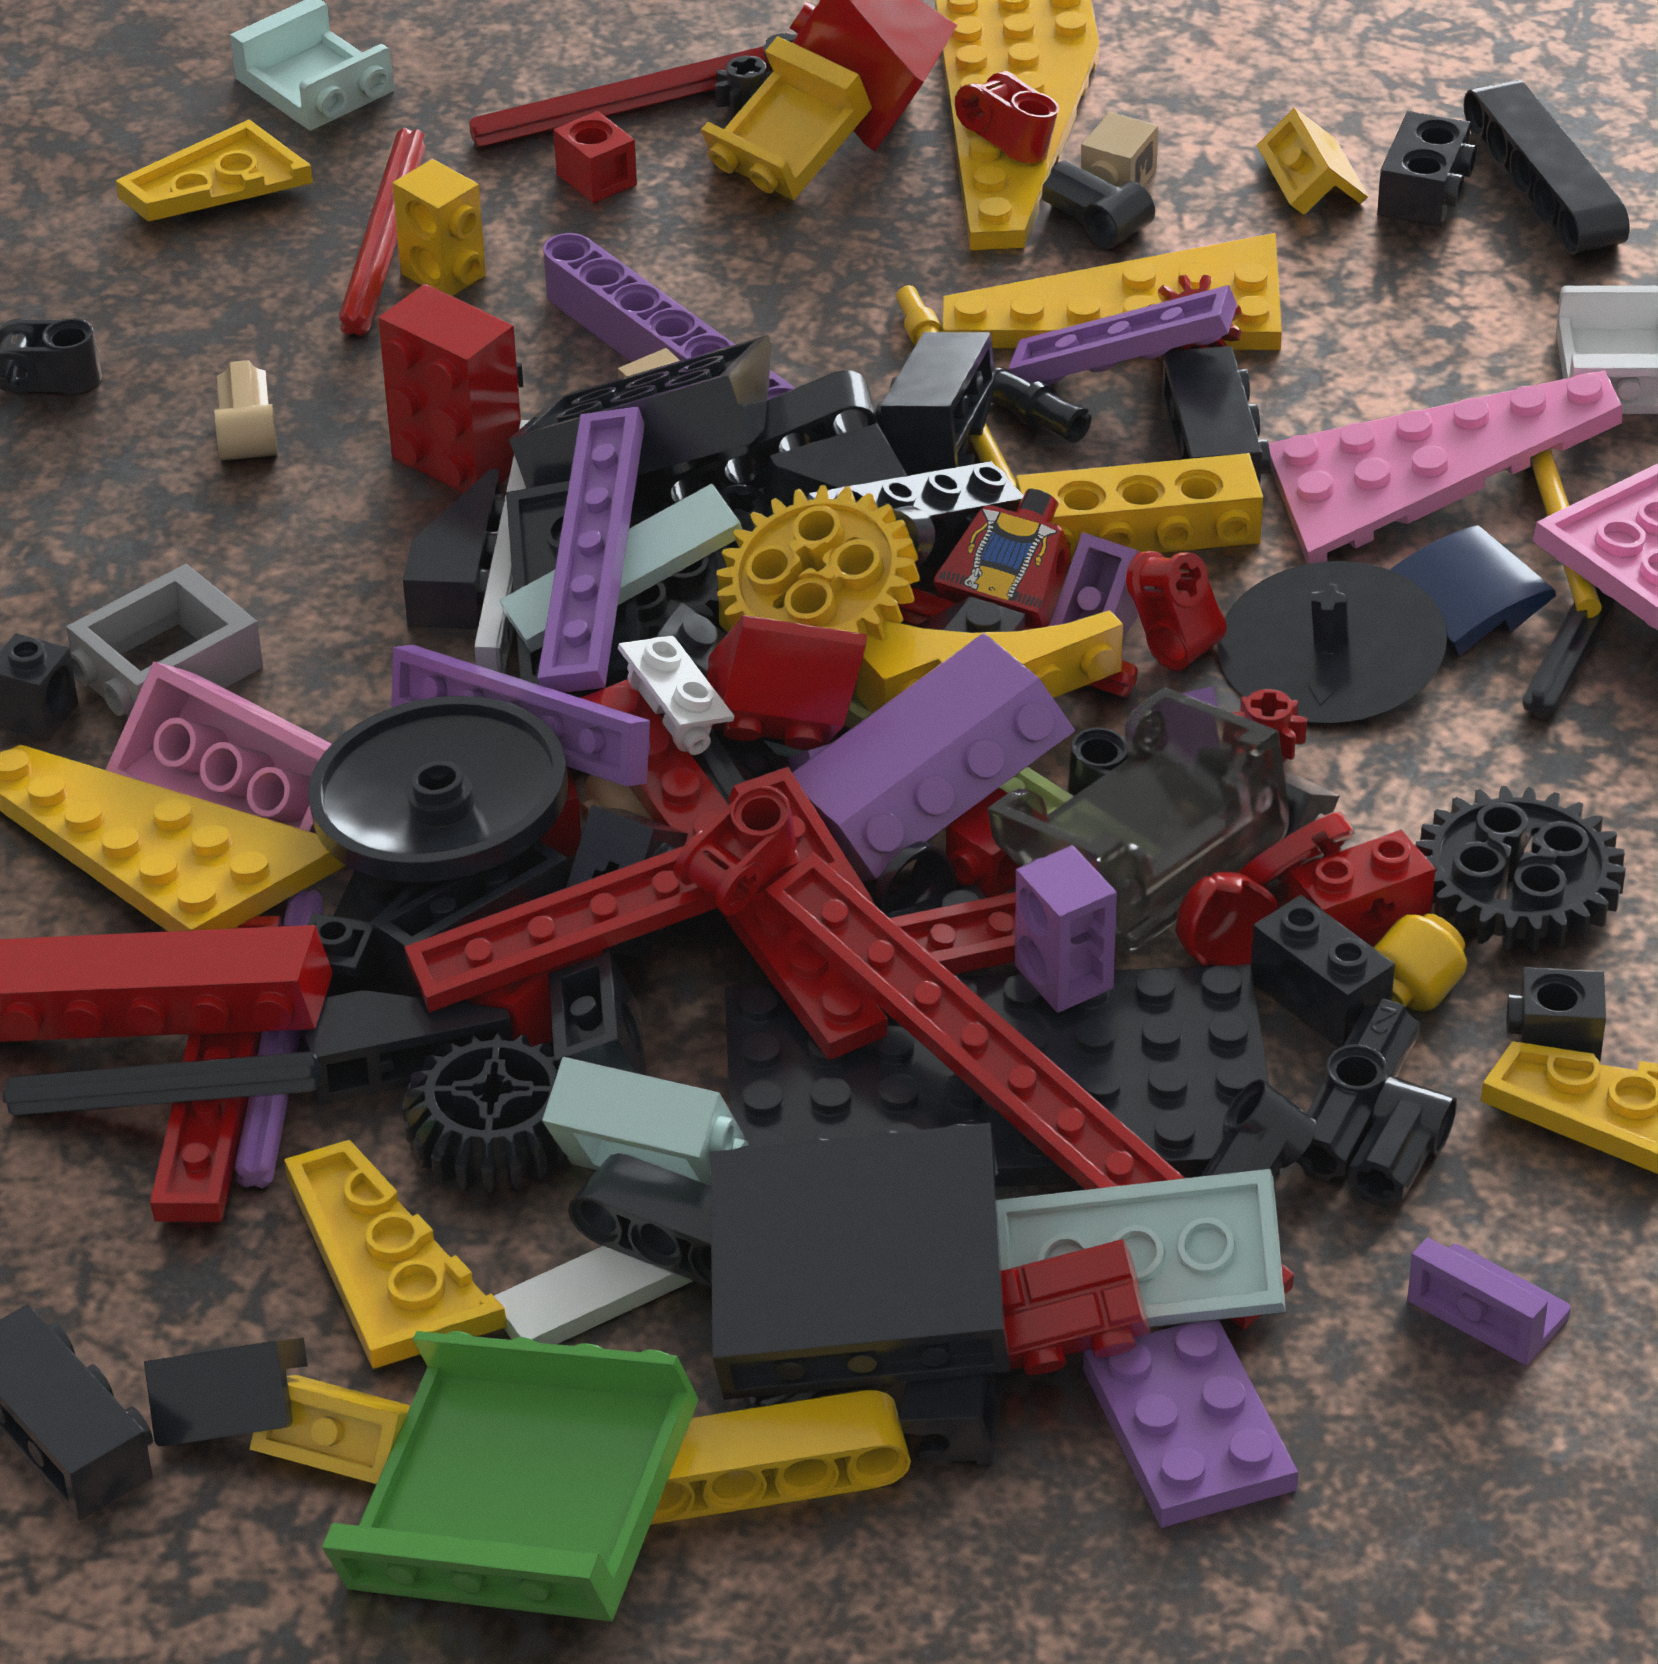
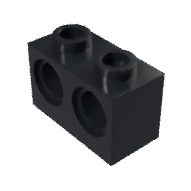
[1377,111,1477,227]

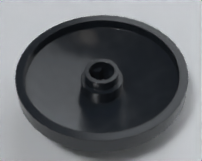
[308,696,569,882]

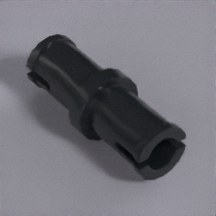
[991,367,1092,443]

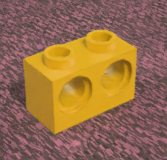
[392,159,486,296]

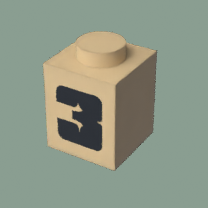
[1081,112,1158,187]

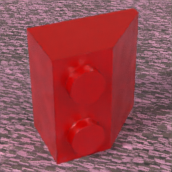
[707,615,866,750]

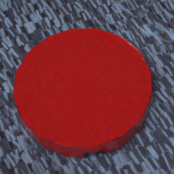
[1238,811,1355,891]

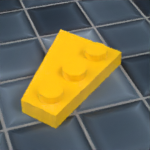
[116,119,313,222]

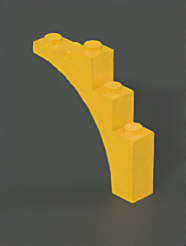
[718,580,1123,713]

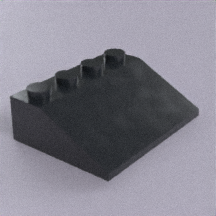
[509,335,772,488]

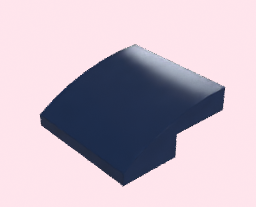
[1390,525,1557,656]

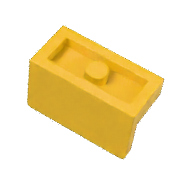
[1257,107,1369,215]
[249,1375,411,1484]

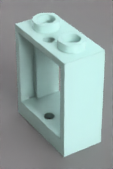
[542,1057,749,1186]

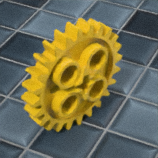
[716,485,919,653]

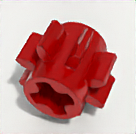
[1228,689,1307,766]

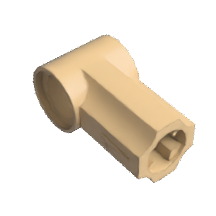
[214,360,278,461]

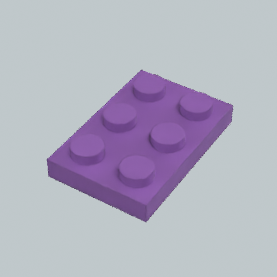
[1083,1319,1298,1528]

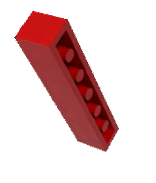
[0,925,333,1042]

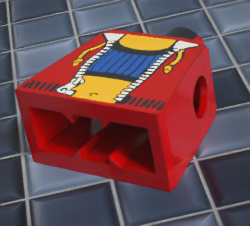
[934,489,1070,629]

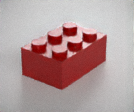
[378,284,521,493]

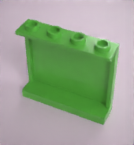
[322,1331,699,1622]

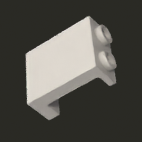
[1556,286,1658,414]

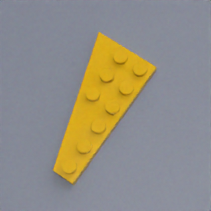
[943,233,1282,350]
[0,744,346,932]

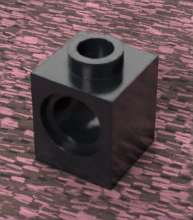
[0,633,79,741]
[1506,967,1606,1062]

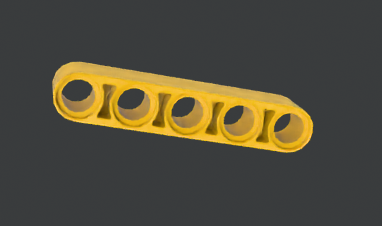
[650,1390,911,1525]

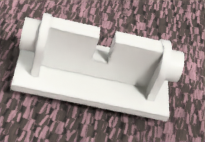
[618,636,734,755]

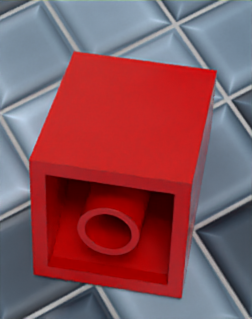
[789,0,957,152]

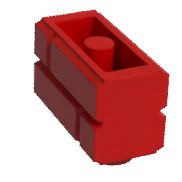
[1001,1239,1150,1375]

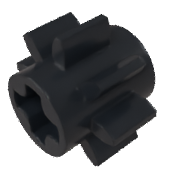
[715,56,773,119]

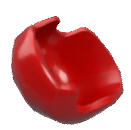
[1175,872,1279,966]

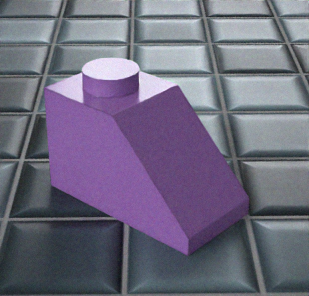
[1049,532,1149,636]

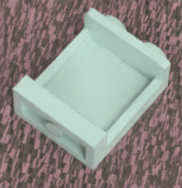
[230,0,394,131]

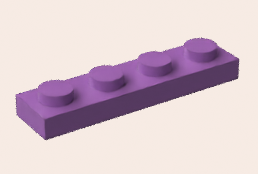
[1008,285,1237,385]

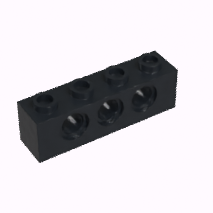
[807,461,1024,569]

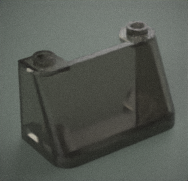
[987,687,1289,952]

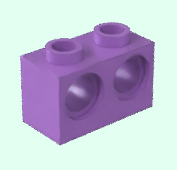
[1015,845,1117,1013]

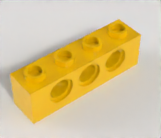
[1016,453,1263,562]

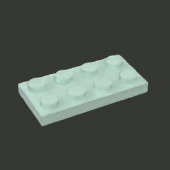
[997,1169,1286,1327]

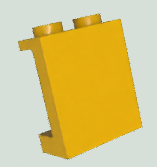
[700,36,872,200]

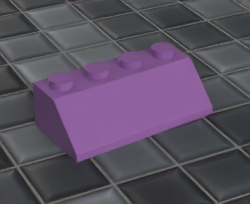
[792,633,1076,882]

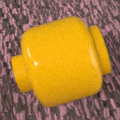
[1374,913,1467,1012]

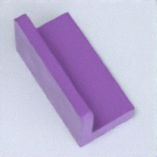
[1407,1237,1571,1366]

